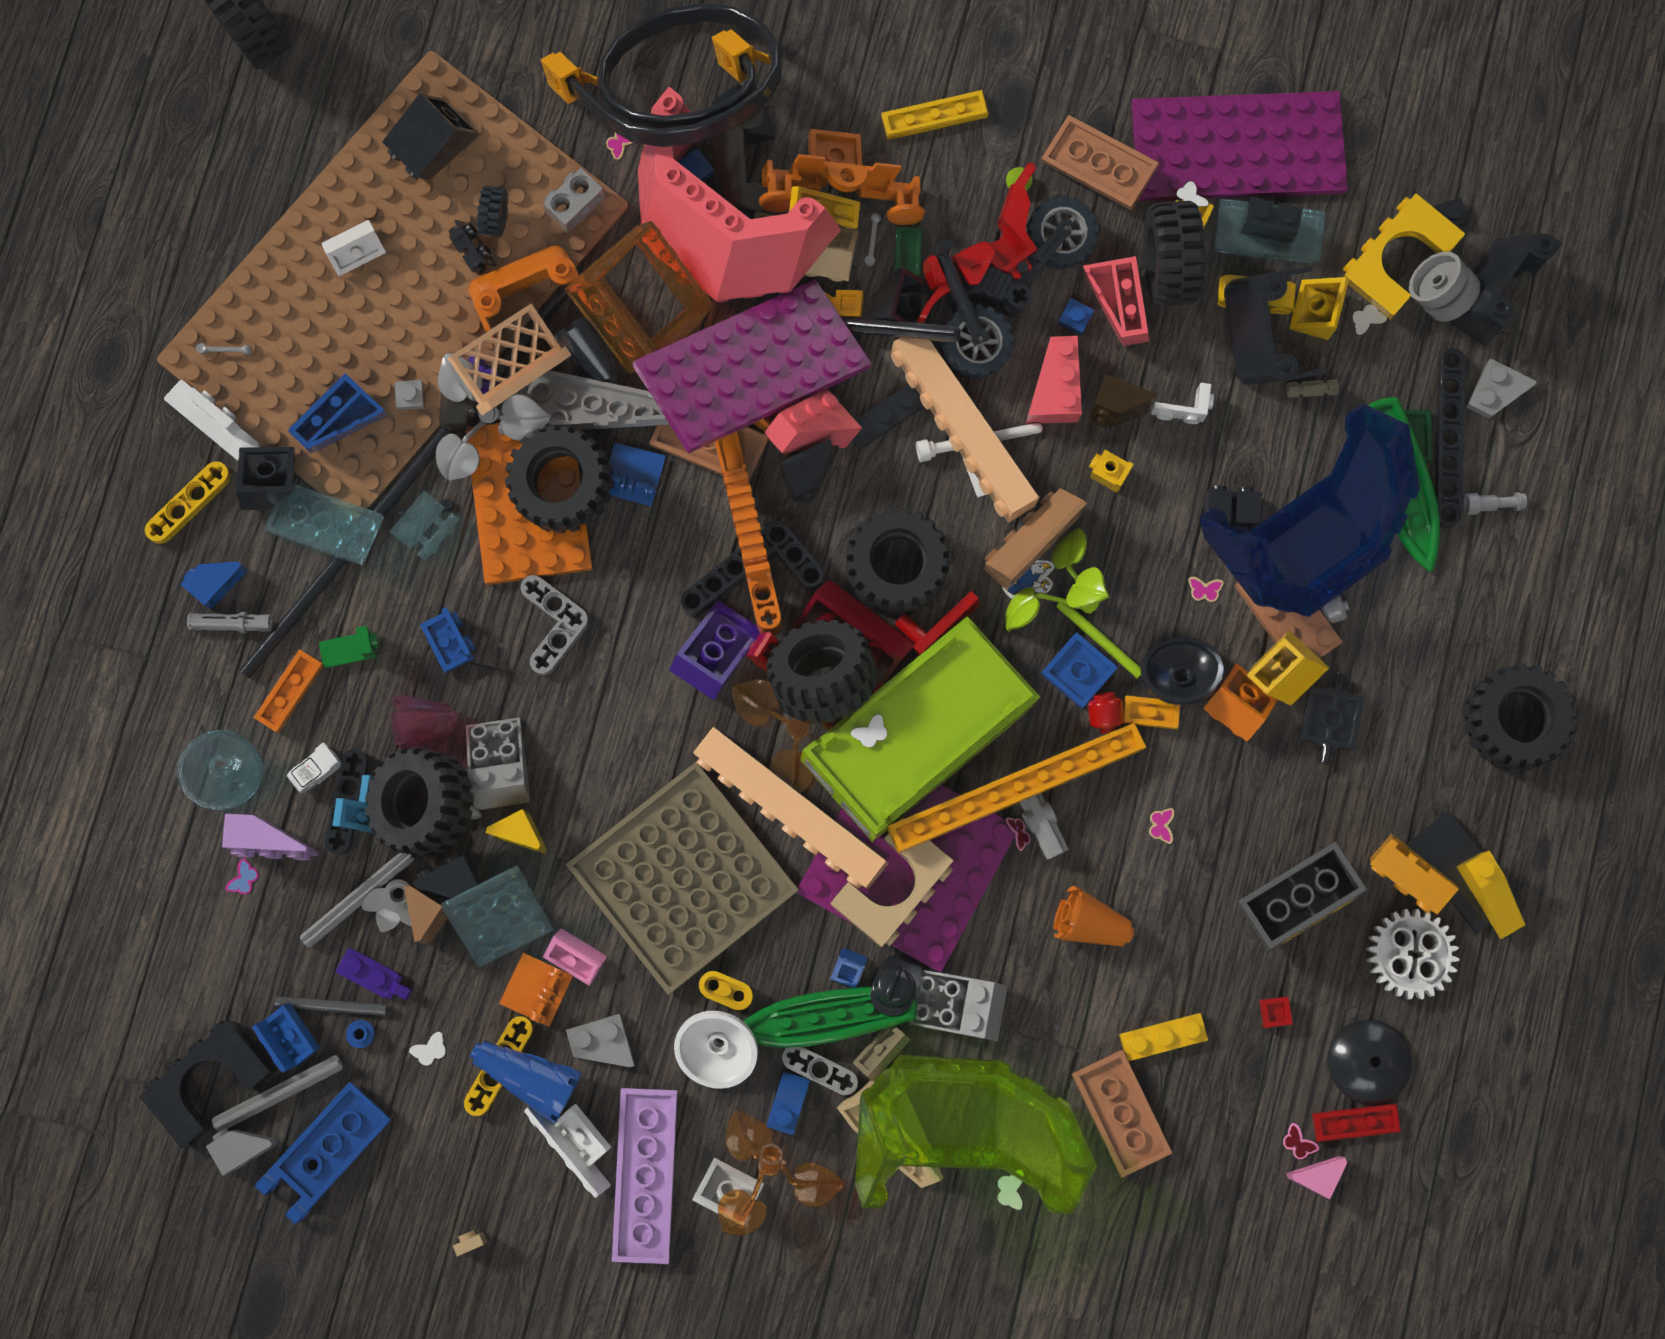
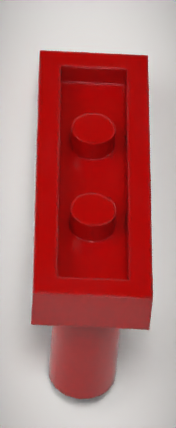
[895,591,980,657]

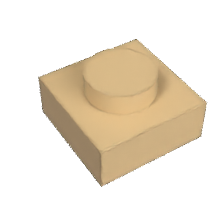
[453,1230,488,1256]

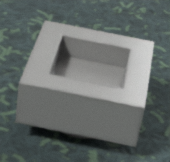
[395,380,425,411]

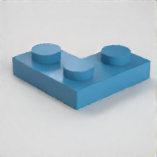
[332,775,375,833]

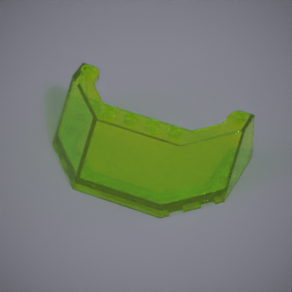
[855,1055,1097,1214]

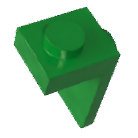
[319,625,379,668]

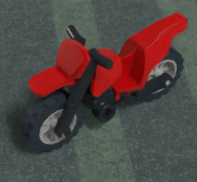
[917,162,1099,379]

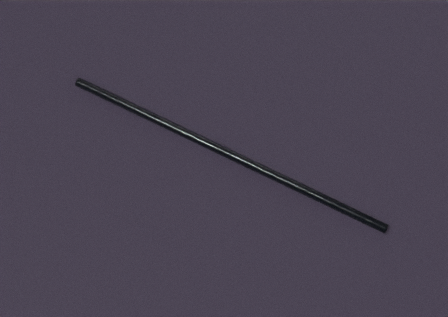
[239,284,574,679]

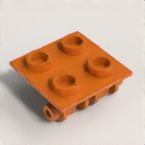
[499,953,573,1027]

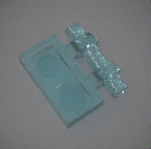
[390,491,460,561]

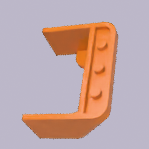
[468,245,593,355]

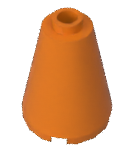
[1053,886,1134,947]

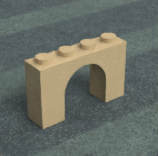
[830,818,953,948]

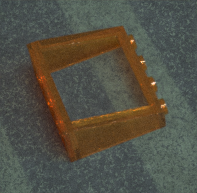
[564,221,714,373]

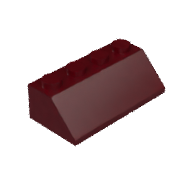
[792,579,914,693]

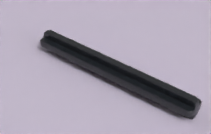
[842,317,961,343]

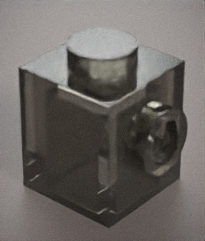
[439,392,476,431]

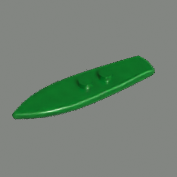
[1365,397,1440,573]
[743,987,917,1048]

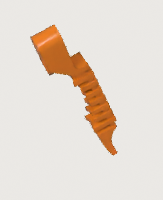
[715,431,782,636]

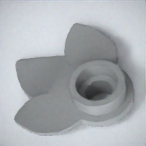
[362,879,411,932]

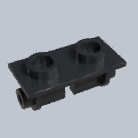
[449,220,497,275]

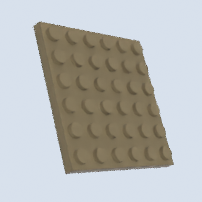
[566,762,799,995]

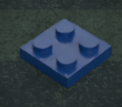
[1041,632,1118,709]

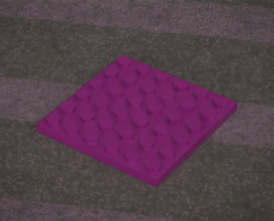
[796,785,1020,973]

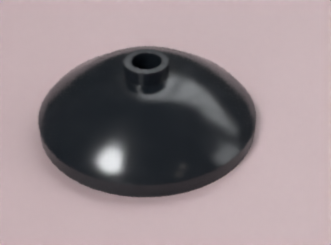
[1141,637,1224,705]
[1327,1020,1412,1104]

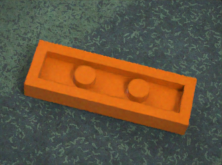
[253,649,323,734]

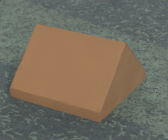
[404,885,453,944]

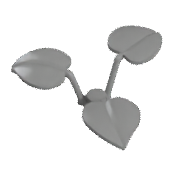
[436,353,551,481]

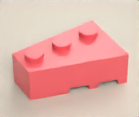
[1083,256,1149,346]
[1025,336,1082,424]
[764,389,862,453]

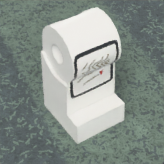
[287,742,341,794]

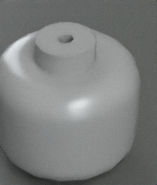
[1321,595,1350,623]

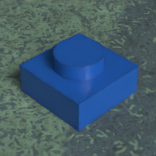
[1058,298,1094,335]

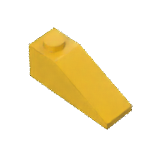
[1457,851,1525,939]

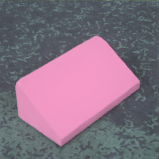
[543,929,607,986]

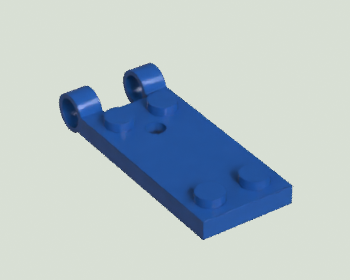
[255,1082,392,1225]

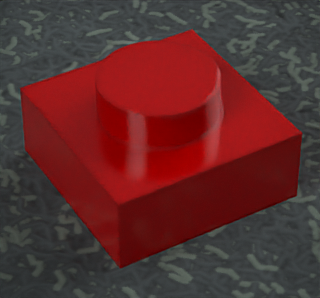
[1259,997,1293,1028]

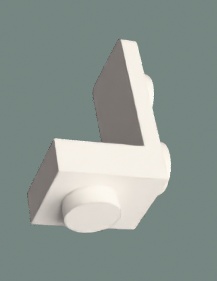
[1151,383,1214,424]

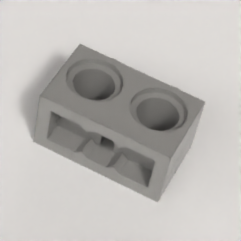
[543,168,606,234]

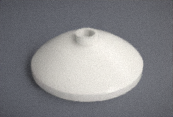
[674,1011,758,1088]

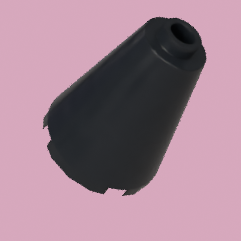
[554,309,622,384]

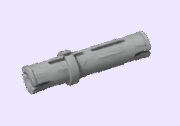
[187,612,273,633]

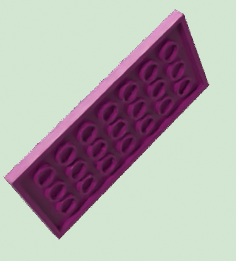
[1131,91,1348,202]
[633,279,872,454]

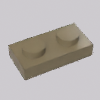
[853,1026,910,1082]

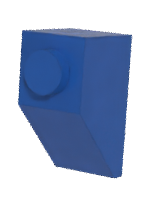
[180,561,248,610]
[766,1071,810,1135]

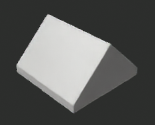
[692,1158,764,1227]

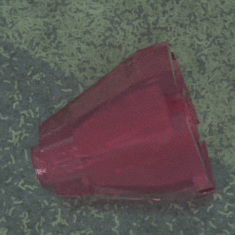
[390,695,458,750]

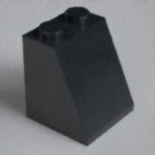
[382,93,479,180]

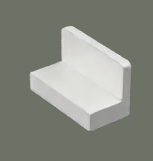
[322,220,386,277]

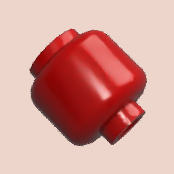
[1088,692,1125,733]

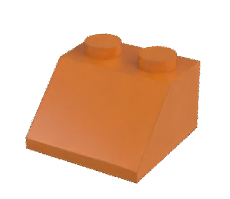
[1203,663,1278,742]

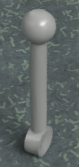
[865,213,881,267]
[196,343,252,355]

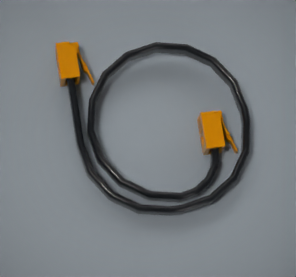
[540,3,782,147]

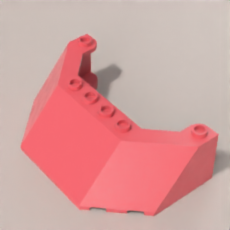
[638,87,841,303]

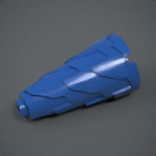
[470,1040,582,1124]

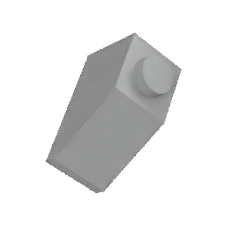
[206,1128,279,1176]

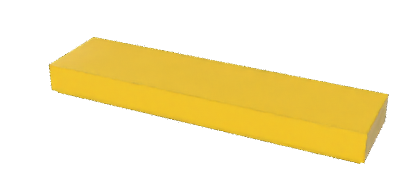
[881,90,989,140]

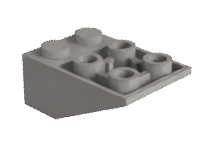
[466,717,530,810]
[909,970,1008,1041]

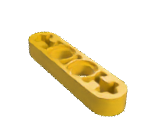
[145,461,231,544]
[464,1016,534,1116]

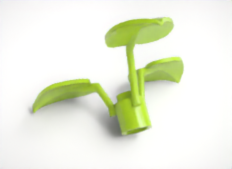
[1005,528,1109,632]

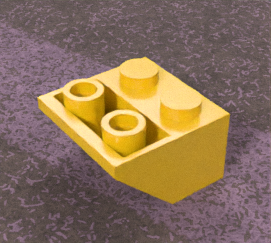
[1247,630,1329,706]

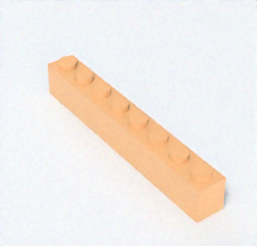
[891,338,1039,523]
[693,727,889,890]

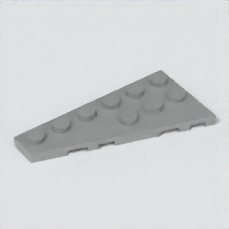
[498,370,670,435]

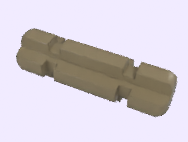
[1286,380,1339,398]

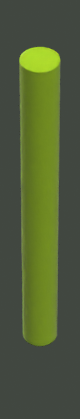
[1056,603,1141,678]

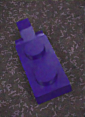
[335,947,413,1000]

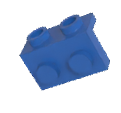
[420,607,475,673]
[252,1002,320,1073]

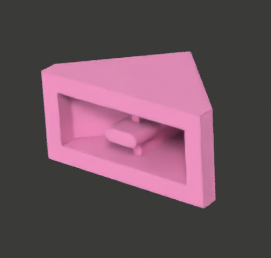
[1286,1156,1347,1199]

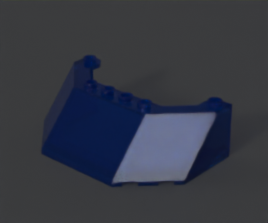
[1199,403,1420,617]

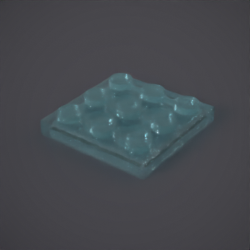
[441,865,553,968]

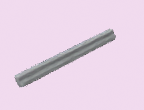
[300,853,414,947]
[212,1055,343,1132]

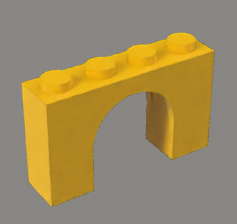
[1343,194,1465,320]

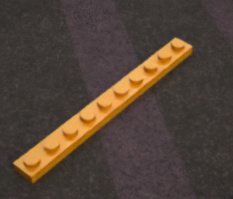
[887,723,1146,854]

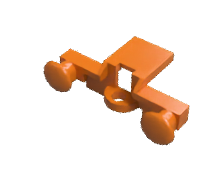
[759,129,925,226]

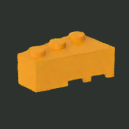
[1370,833,1459,914]

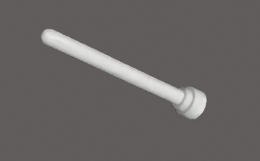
[916,423,1042,462]

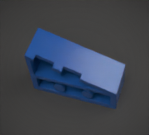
[288,373,387,454]

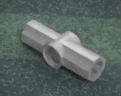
[1019,793,1069,860]

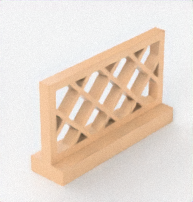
[448,304,571,415]

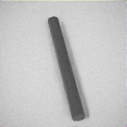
[274,996,388,1016]

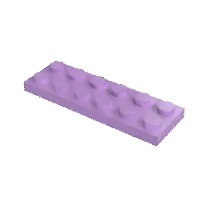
[612,1088,678,1264]

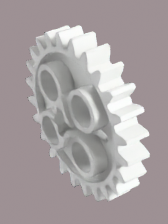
[1366,909,1459,1000]

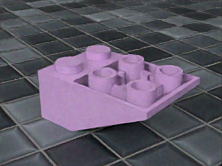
[222,814,319,860]

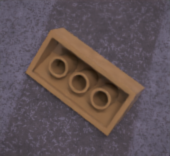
[984,488,1087,591]

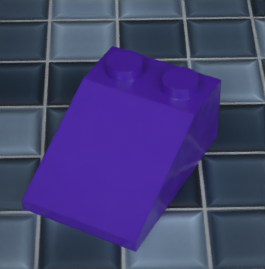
[669,600,760,700]

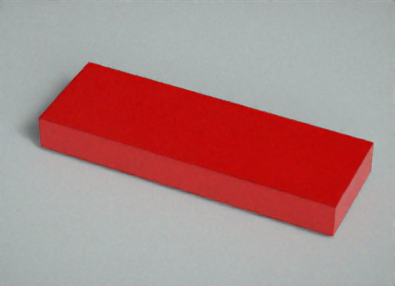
[1312,1103,1401,1142]

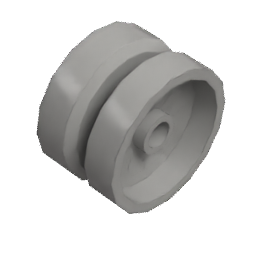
[1409,252,1480,322]

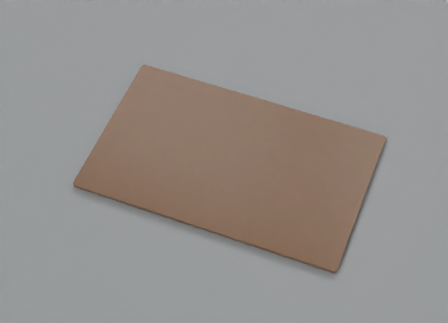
[157,51,628,521]

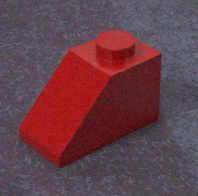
[746,632,779,672]

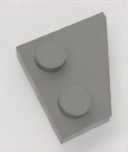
[1465,358,1537,419]
[566,1014,635,1067]

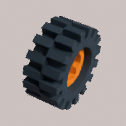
[477,186,508,237]

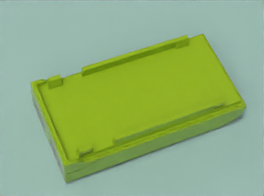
[800,616,1040,843]

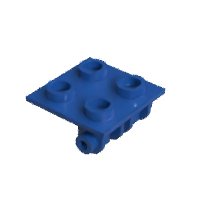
[609,442,666,507]

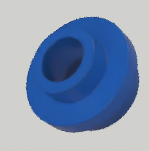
[346,1020,375,1048]

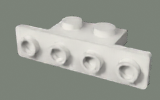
[164,380,261,461]
[524,1104,611,1198]

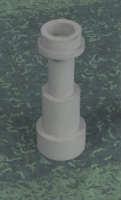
[1463,492,1527,515]

